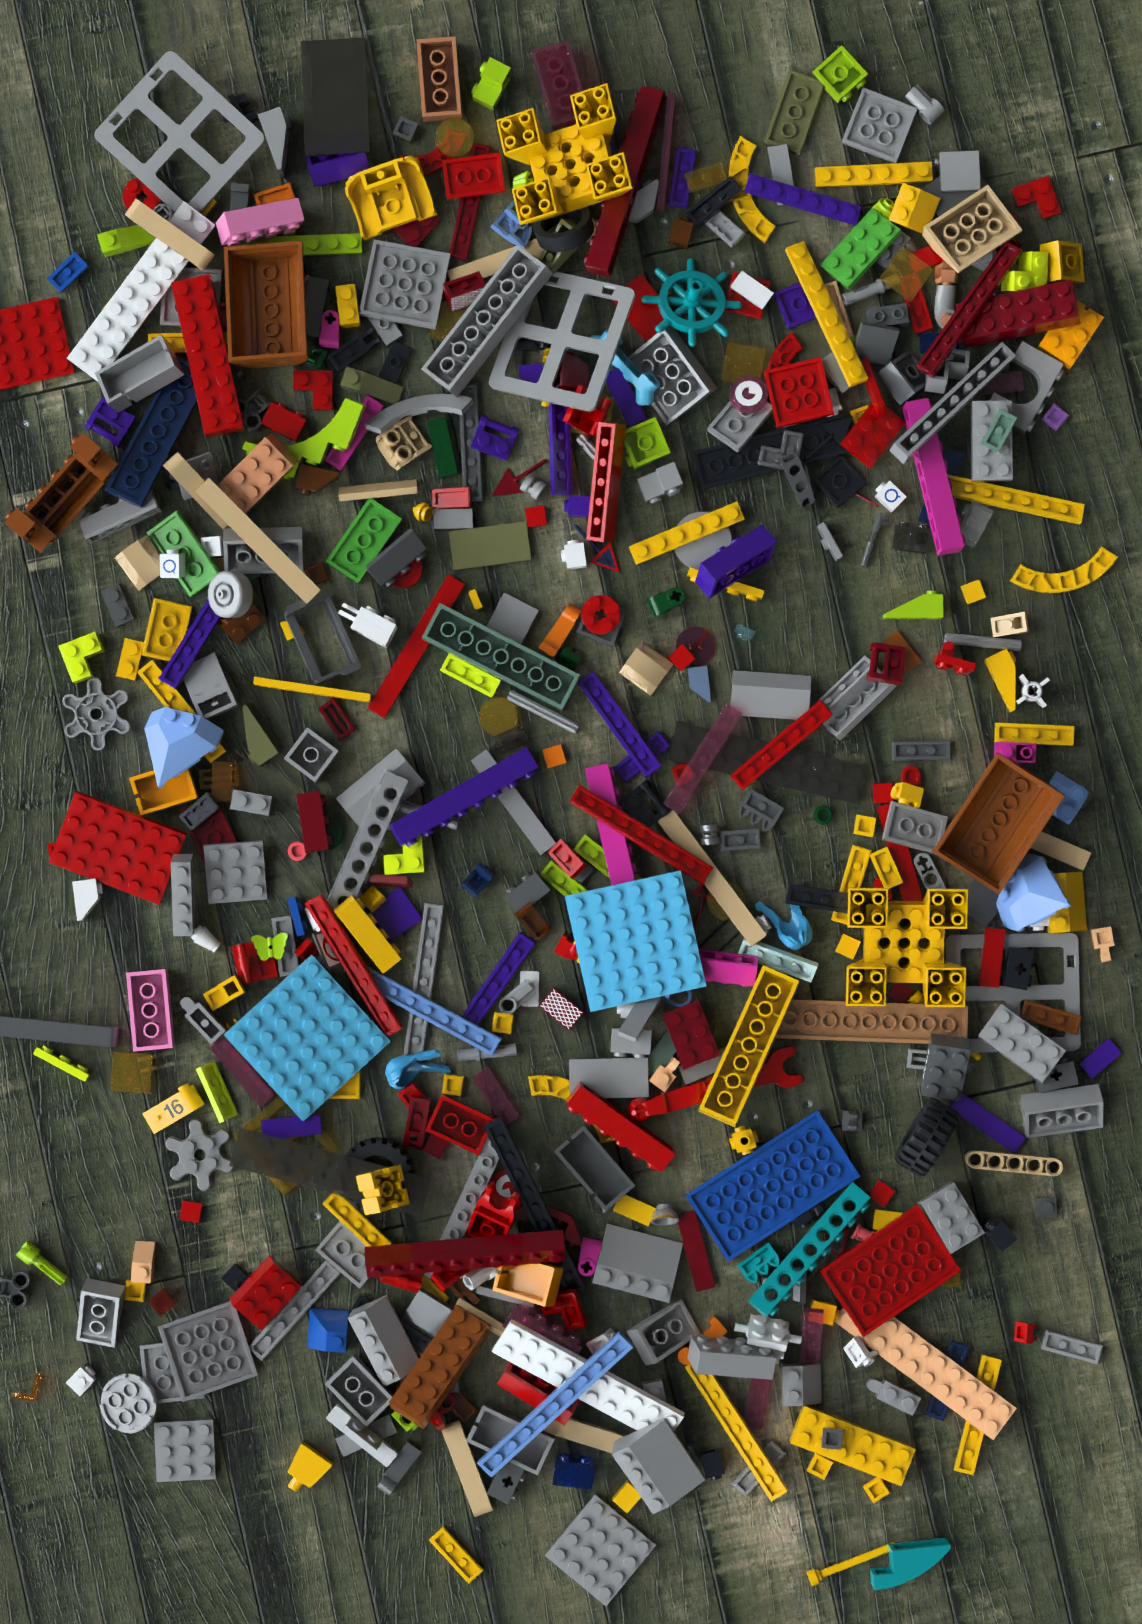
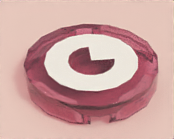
[729,375,768,414]

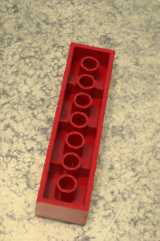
[171,274,245,438]

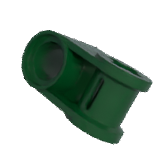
[647,587,685,617]

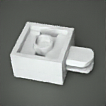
[338,603,398,649]

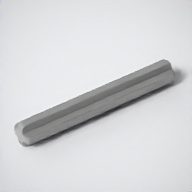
[944,633,1022,651]
[507,690,579,733]

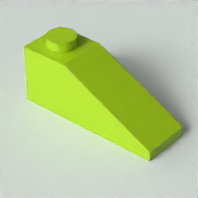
[97,225,156,258]
[883,591,943,620]

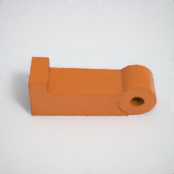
[538,603,582,659]
[678,1315,728,1365]

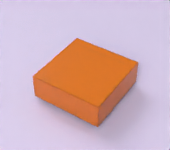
[542,744,566,769]

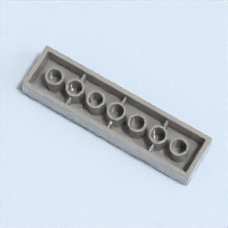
[421,245,553,397]

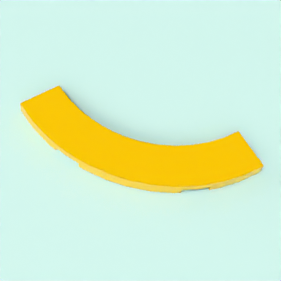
[729,136,776,243]
[1010,547,1118,593]
[528,1075,615,1143]

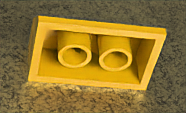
[1047,872,1087,933]

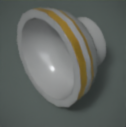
[651,1204,679,1226]

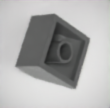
[877,349,926,405]

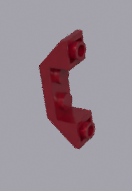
[514,1204,582,1247]

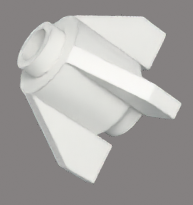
[1016,674,1050,708]

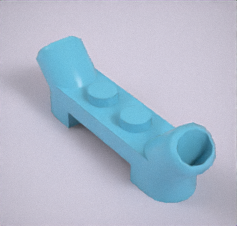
[590,329,660,405]

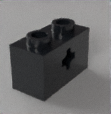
[1001,947,1036,990]

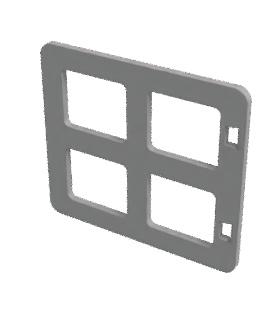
[95,51,265,213]
[489,272,636,412]
[945,933,1081,1053]

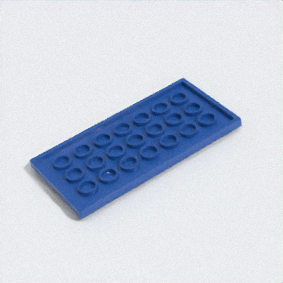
[685,1110,860,1262]

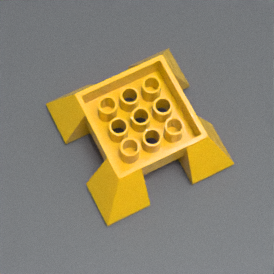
[496,83,633,225]
[846,888,968,1007]

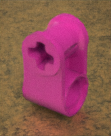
[319,310,340,349]
[578,1237,602,1276]

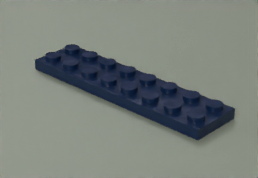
[105,356,197,508]

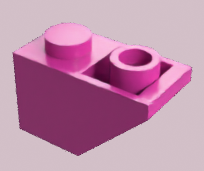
[994,742,1036,763]

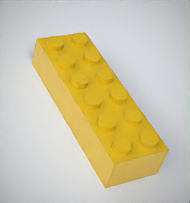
[789,1405,916,1486]

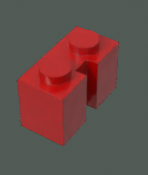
[261,402,307,443]

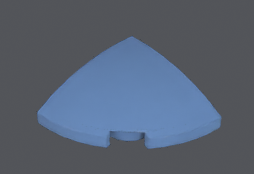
[491,200,532,248]

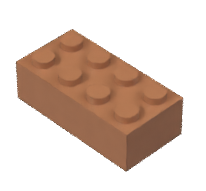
[416,36,462,122]
[217,433,299,515]

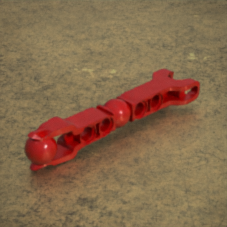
[628,1046,805,1122]

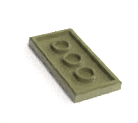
[764,69,824,156]
[449,521,531,571]

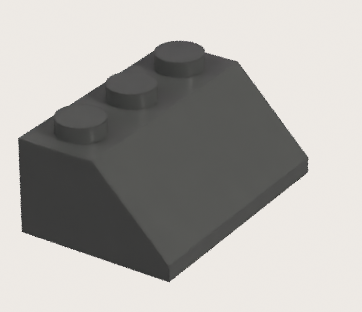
[365,528,427,588]

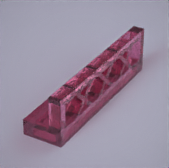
[209,1035,276,1108]

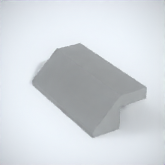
[814,656,896,740]
[730,670,811,720]
[336,749,425,829]

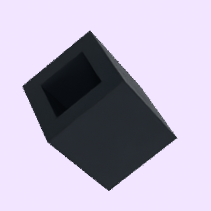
[700,1448,725,1480]

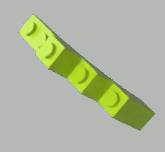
[242,398,367,480]

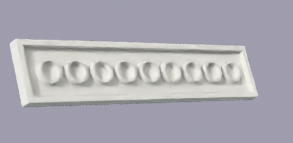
[67,201,216,381]
[492,1319,685,1431]

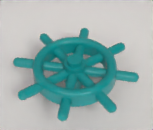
[641,258,742,347]

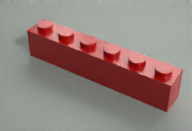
[586,422,626,542]
[566,1081,676,1173]

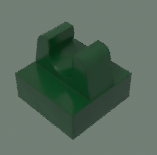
[304,343,328,370]
[557,645,581,671]

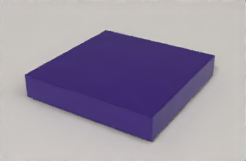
[774,282,816,330]
[368,887,422,941]

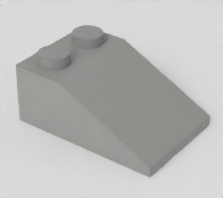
[258,107,291,178]
[76,1278,125,1348]
[627,1299,700,1365]

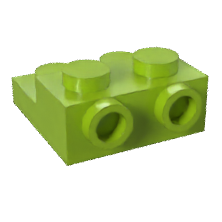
[812,45,868,103]
[624,417,671,470]

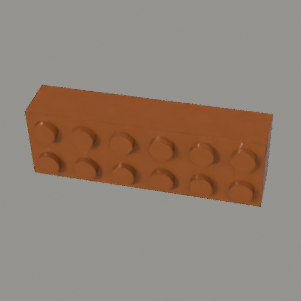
[389,1305,491,1429]

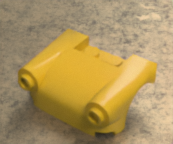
[345,155,437,240]

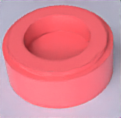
[288,841,308,861]

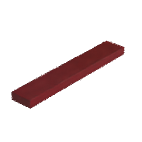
[449,143,492,261]

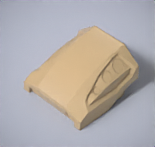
[376,415,432,470]
[115,535,160,591]
[619,641,673,696]

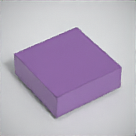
[1041,403,1069,431]

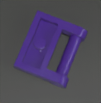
[84,397,136,448]
[470,414,519,462]

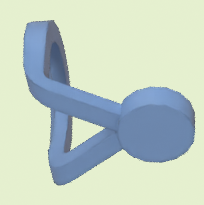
[664,990,692,1007]

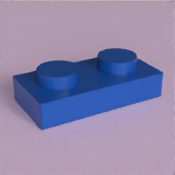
[47,251,89,294]
[287,897,308,937]

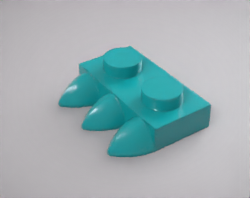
[737,1242,780,1283]

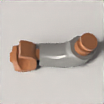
[934,261,958,329]

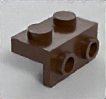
[218,603,266,644]

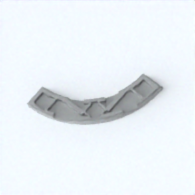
[365,394,474,434]

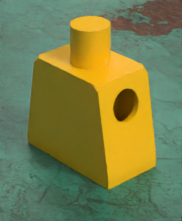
[288,1441,333,1492]

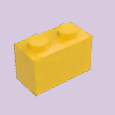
[335,284,361,329]

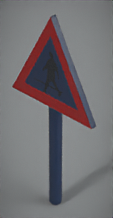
[574,524,620,573]

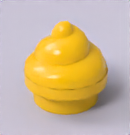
[413,502,433,522]

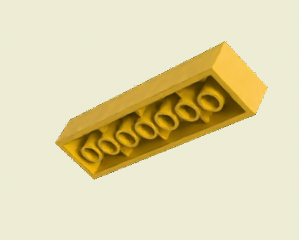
[699,965,799,1128]

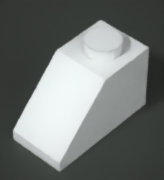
[72,879,103,921]

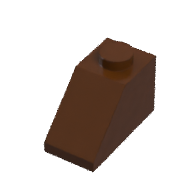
[296,464,340,496]

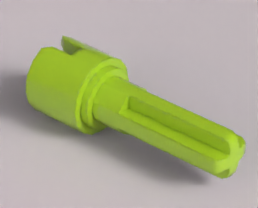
[16,1240,67,1285]

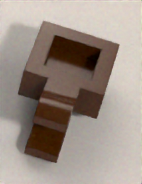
[449,1277,481,1305]

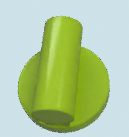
[872,198,894,220]

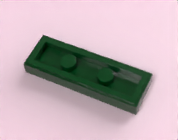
[426,417,458,479]

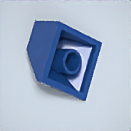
[308,1308,349,1352]

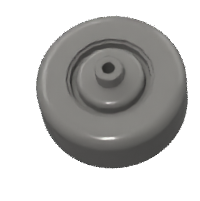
[208,571,253,618]

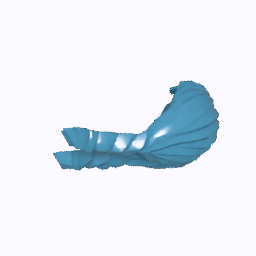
[755,901,813,950]
[385,1049,451,1089]

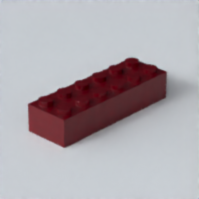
[955,279,1081,348]

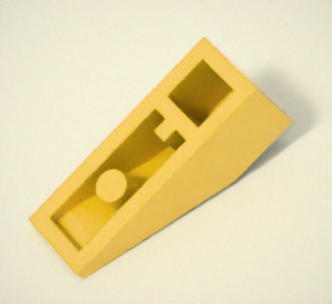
[984,649,1016,712]

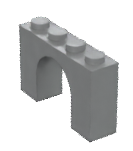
[989,341,1064,435]

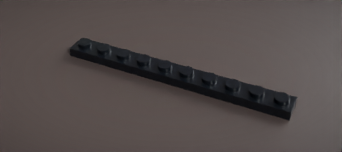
[483,1116,586,1293]

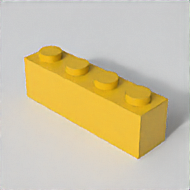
[333,895,401,973]

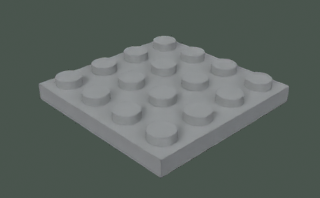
[359,239,451,330]
[158,1301,258,1402]
[545,1494,656,1606]

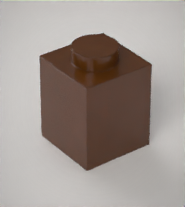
[668,217,694,249]

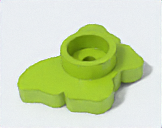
[251,933,288,961]

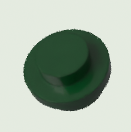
[813,805,833,825]

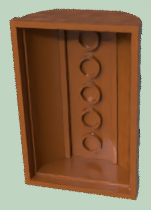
[224,241,308,368]
[932,752,1065,894]

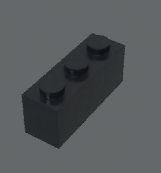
[981,1216,1017,1252]

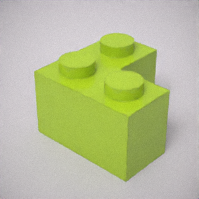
[471,57,511,111]

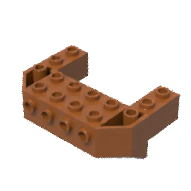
[4,433,118,553]

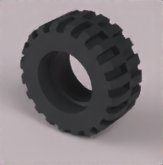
[894,1098,960,1177]
[339,1137,416,1213]

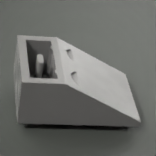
[183,652,239,720]

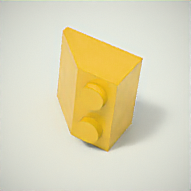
[889,183,941,234]
[1040,240,1085,284]

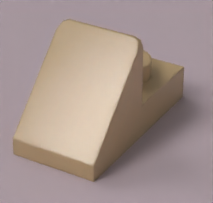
[991,612,1029,637]

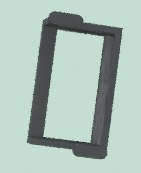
[284,593,361,686]

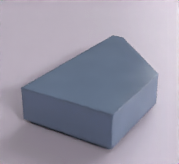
[687,666,711,703]

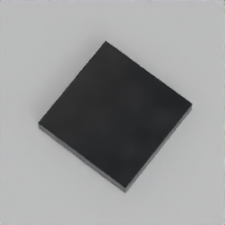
[812,454,867,509]

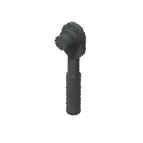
[860,512,889,567]

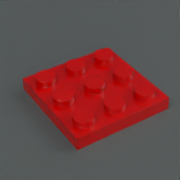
[764,357,834,428]

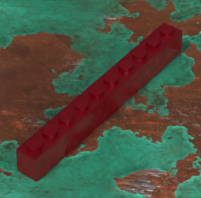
[584,86,667,277]
[365,1230,565,1278]

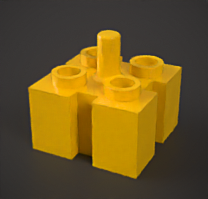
[356,1165,410,1215]

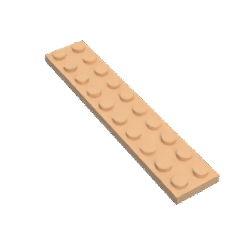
[834,1307,1017,1440]

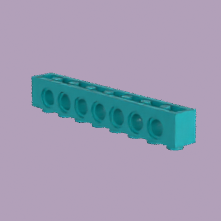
[748,1182,870,1318]

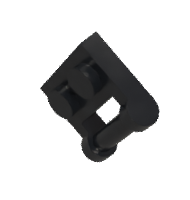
[619,780,671,828]

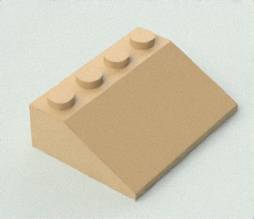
[922,185,1022,273]

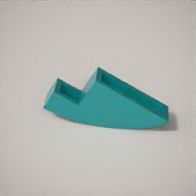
[870,1538,951,1591]

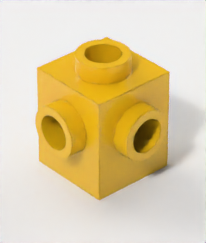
[729,1125,759,1155]

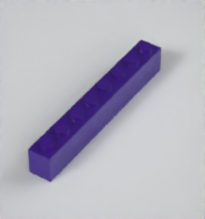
[390,747,538,847]

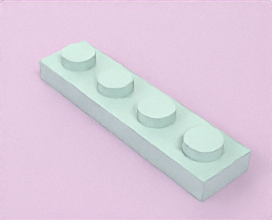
[738,938,818,983]

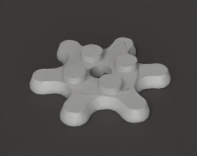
[62,677,130,751]
[166,1118,235,1191]

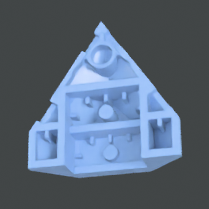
[144,707,224,789]
[996,853,1072,932]

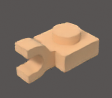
[1091,927,1114,962]
[649,1057,680,1092]

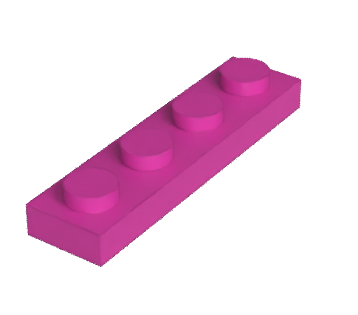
[324,395,384,472]

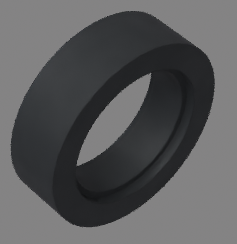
[533,207,594,252]

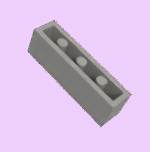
[171,854,195,936]

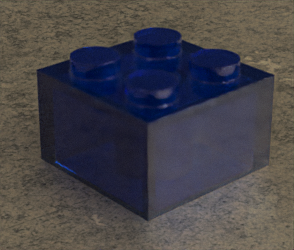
[552,1453,595,1490]

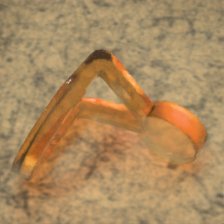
[10,1374,41,1402]

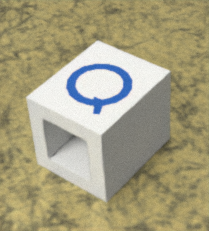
[875,481,906,513]
[160,549,186,578]

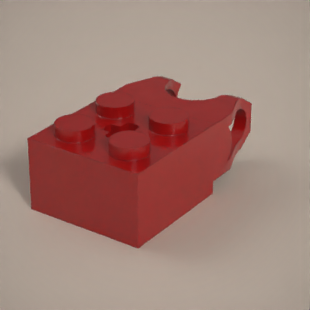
[465,1181,521,1237]

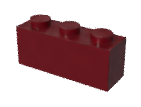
[296,791,333,853]

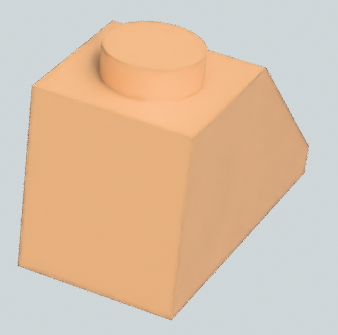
[131,1241,156,1283]

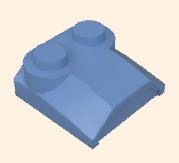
[1049,771,1090,825]

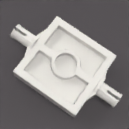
[734,1314,802,1352]

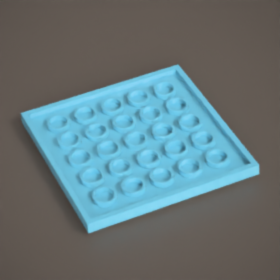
[565,870,706,1012]
[224,955,391,1121]

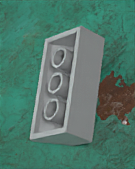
[79,489,162,544]
[223,527,303,574]
[1020,1084,1103,1139]
[348,1295,420,1387]

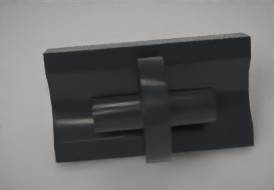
[223,93,258,127]

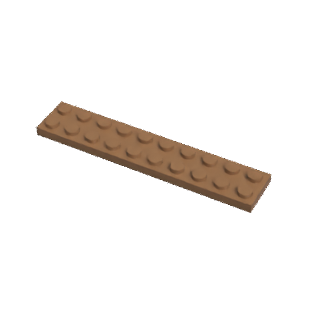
[776,999,968,1044]

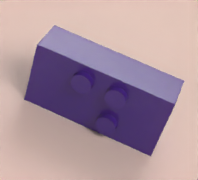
[695,524,777,599]

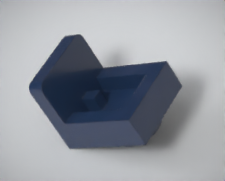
[461,863,494,898]

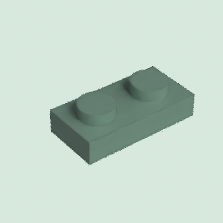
[981,409,1017,453]

